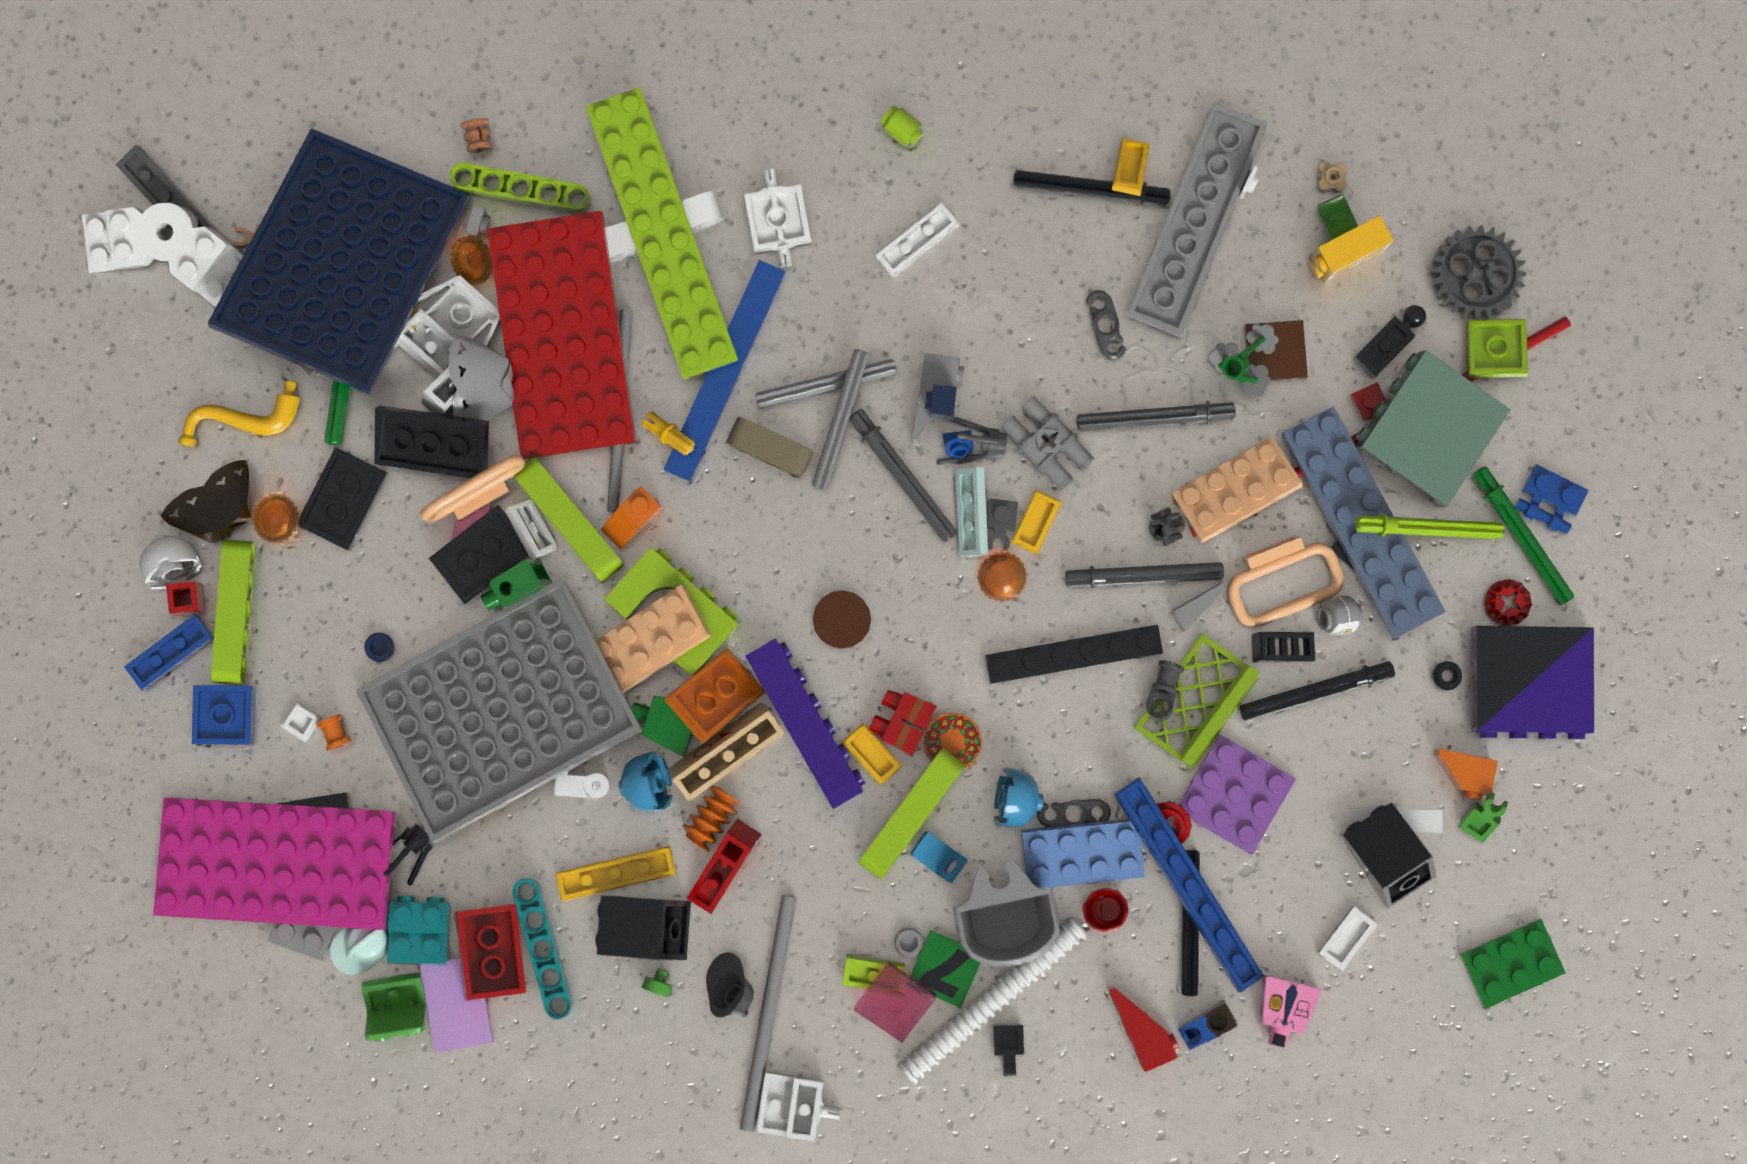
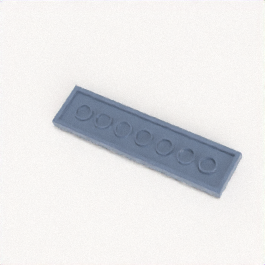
[1281,406,1446,640]

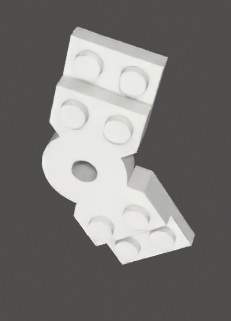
[82,203,244,307]

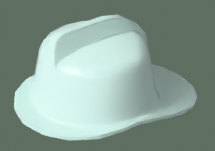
[330,918,389,975]

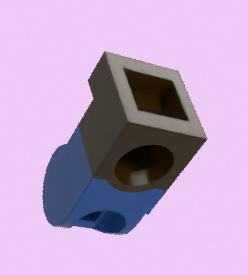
[1178,1000,1237,1050]

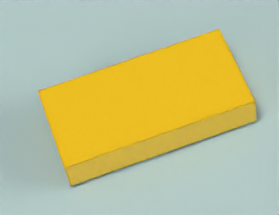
[1112,138,1150,196]
[1011,490,1062,555]
[842,723,902,786]

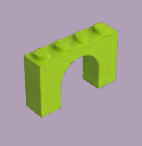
[604,547,739,677]

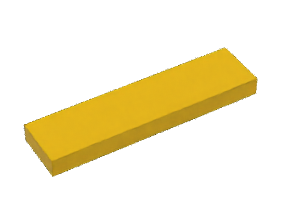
[555,846,677,902]

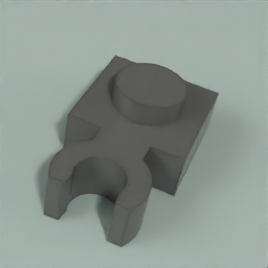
[987,498,1018,551]

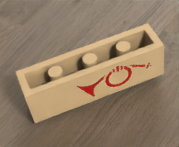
[666,702,784,802]

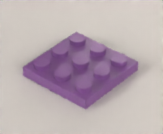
[1178,734,1296,855]

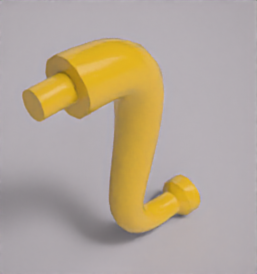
[178,381,300,447]

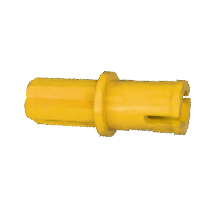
[642,411,695,455]

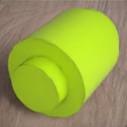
[880,105,924,147]

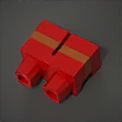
[869,690,937,757]

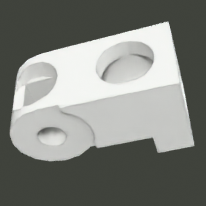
[554,770,610,799]

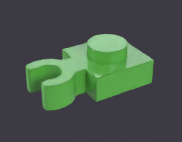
[1459,792,1508,843]

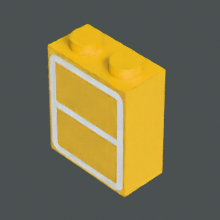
[1310,215,1394,283]

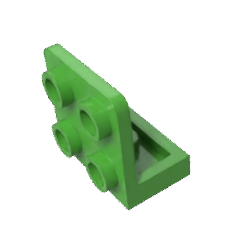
[361,972,427,1042]

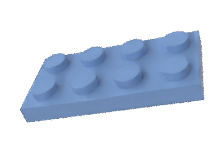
[1022,819,1145,888]

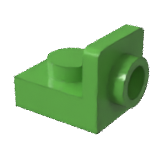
[1317,194,1358,240]

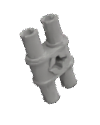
[1001,396,1094,490]

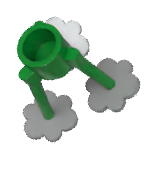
[1208,323,1279,397]

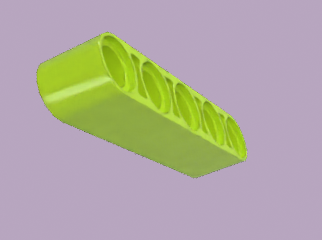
[449,163,592,215]
[513,456,624,583]
[211,539,255,684]
[858,748,966,880]

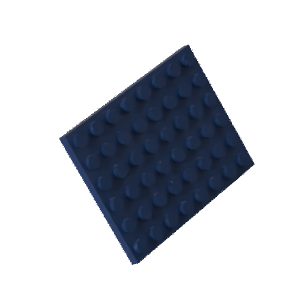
[208,128,470,395]

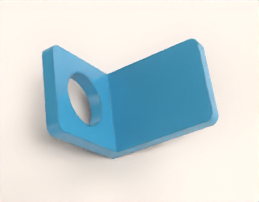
[910,831,968,883]

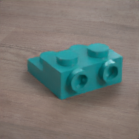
[387,896,451,966]

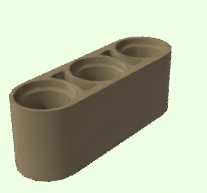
[725,417,814,478]

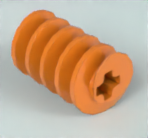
[682,786,743,852]

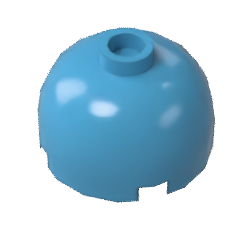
[619,752,672,812]
[994,768,1043,827]

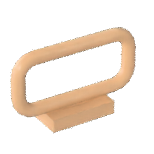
[420,454,525,523]
[1228,535,1344,628]

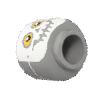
[1316,595,1362,636]

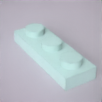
[955,467,988,557]

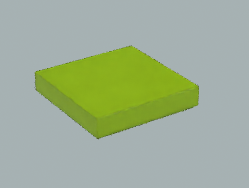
[1467,319,1528,378]

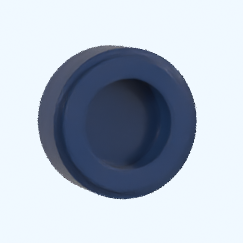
[364,632,395,662]

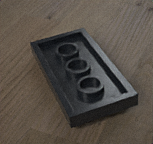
[374,405,489,478]

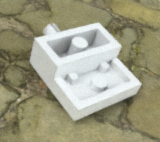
[757,1072,841,1142]

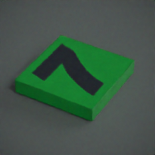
[907,930,980,1008]

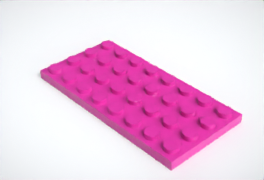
[153,797,395,930]

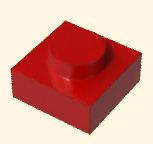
[1350,382,1386,421]

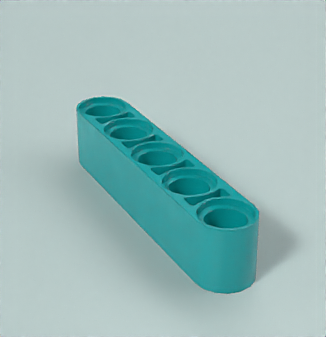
[512,878,573,1019]

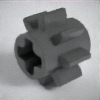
[1149,507,1185,546]

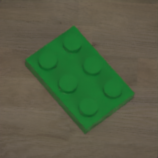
[1459,919,1566,1009]

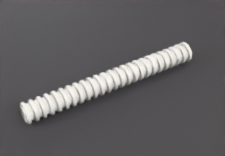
[899,917,1087,1084]

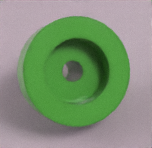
[641,968,673,997]

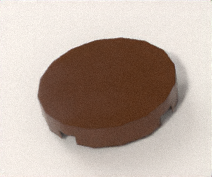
[813,590,871,649]

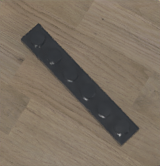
[985,625,1163,684]

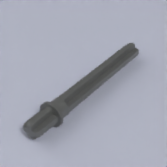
[1077,401,1236,431]
[849,409,957,542]
[1065,562,1224,589]

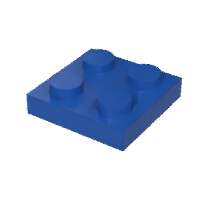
[192,685,254,745]

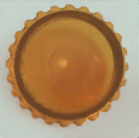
[450,236,493,285]
[252,493,300,544]
[977,551,1027,602]

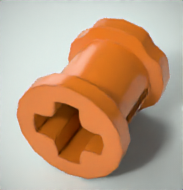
[316,714,352,751]

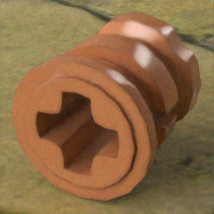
[460,118,493,153]

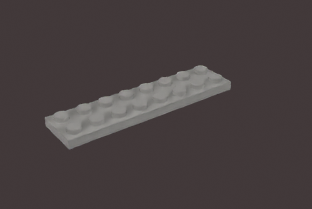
[1127,103,1268,337]

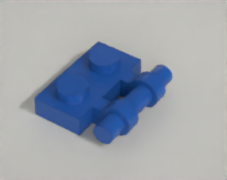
[1515,464,1589,534]

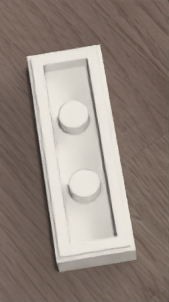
[874,201,960,279]

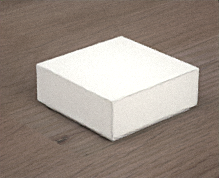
[280,702,322,743]

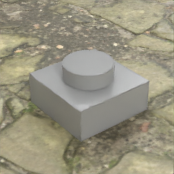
[466,205,490,241]

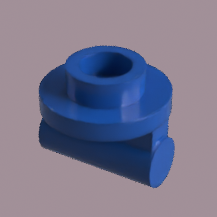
[943,430,974,458]

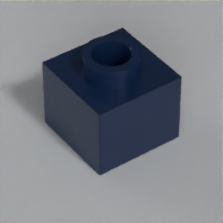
[925,384,957,420]

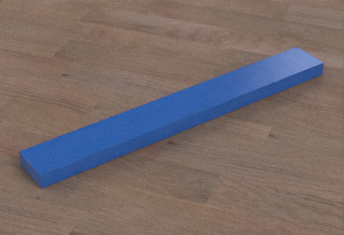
[663,260,786,482]
[1113,777,1264,992]

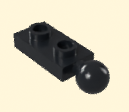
[1353,305,1426,378]

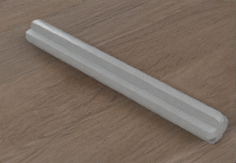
[812,349,869,490]
[755,359,897,408]

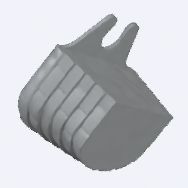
[953,860,1059,966]

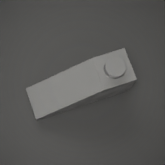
[911,353,964,443]

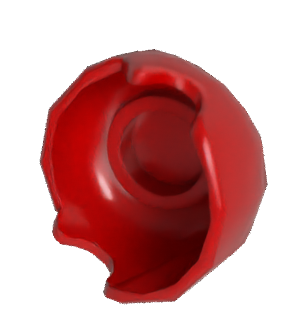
[1082,888,1129,933]

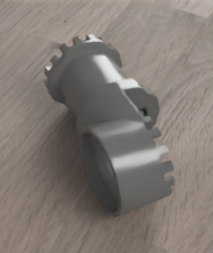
[1146,660,1184,721]

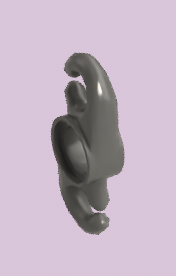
[1086,290,1126,360]
[1037,799,1111,827]

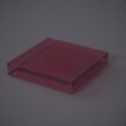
[854,961,937,1042]

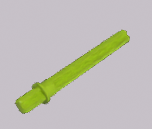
[1355,513,1505,539]

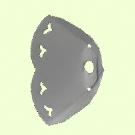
[449,336,515,421]

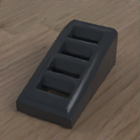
[1251,632,1315,663]

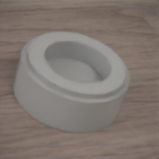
[894,928,924,958]

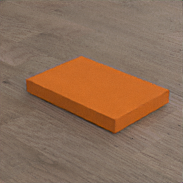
[664,649,765,744]

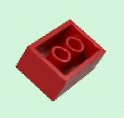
[454,904,526,1001]

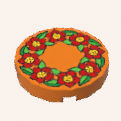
[923,713,982,769]

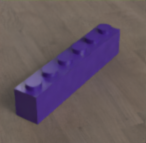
[746,638,866,809]

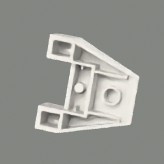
[393,275,500,415]

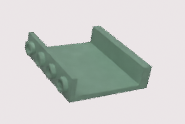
[1356,350,1510,507]

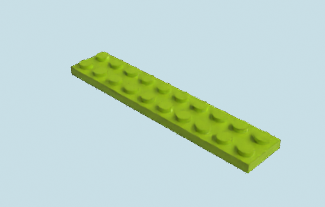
[585,87,738,380]

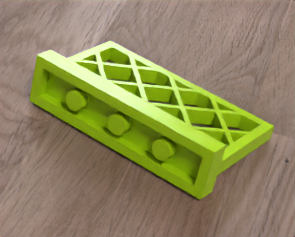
[1134,633,1260,770]

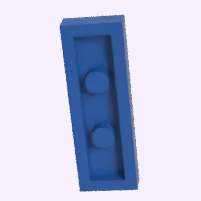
[124,614,214,691]

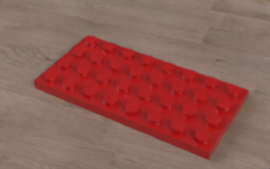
[487,211,637,459]

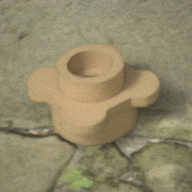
[1318,162,1348,192]

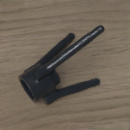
[384,824,433,885]

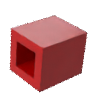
[166,581,205,616]

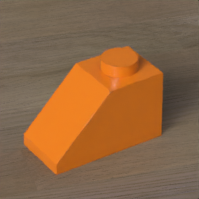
[601,486,663,551]
[1434,749,1498,800]

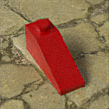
[687,819,762,914]
[1108,987,1180,1072]

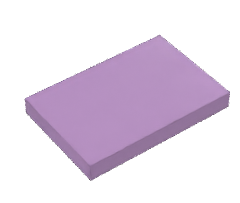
[420,958,494,1053]

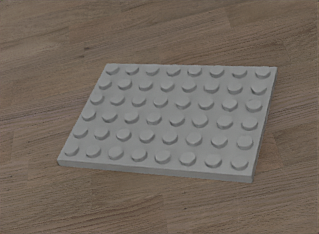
[356,578,642,844]

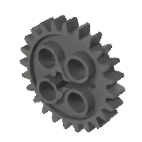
[1430,225,1527,320]

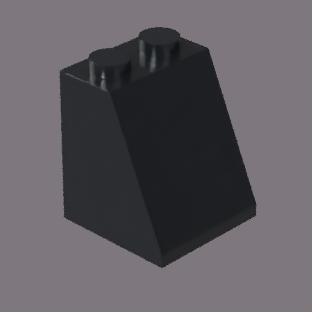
[1343,802,1436,909]
[595,895,691,960]

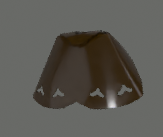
[161,460,252,543]

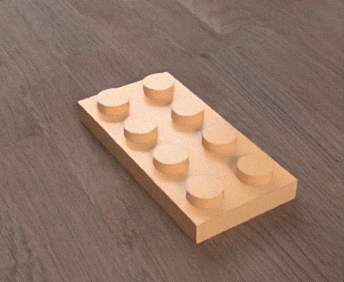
[1172,436,1303,544]
[596,585,712,693]

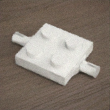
[744,169,811,268]

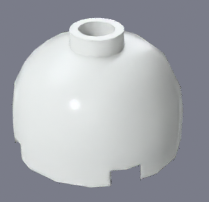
[139,535,201,590]

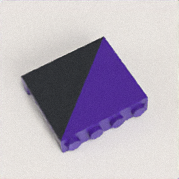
[1471,626,1594,740]

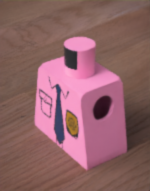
[1260,975,1322,1048]

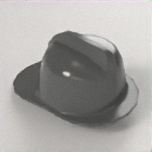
[706,952,754,1018]

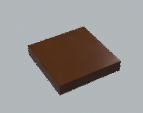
[1244,320,1308,381]

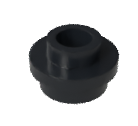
[1432,661,1462,691]

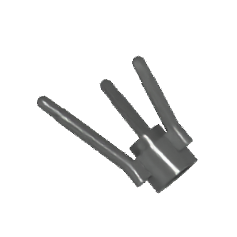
[936,416,1007,465]

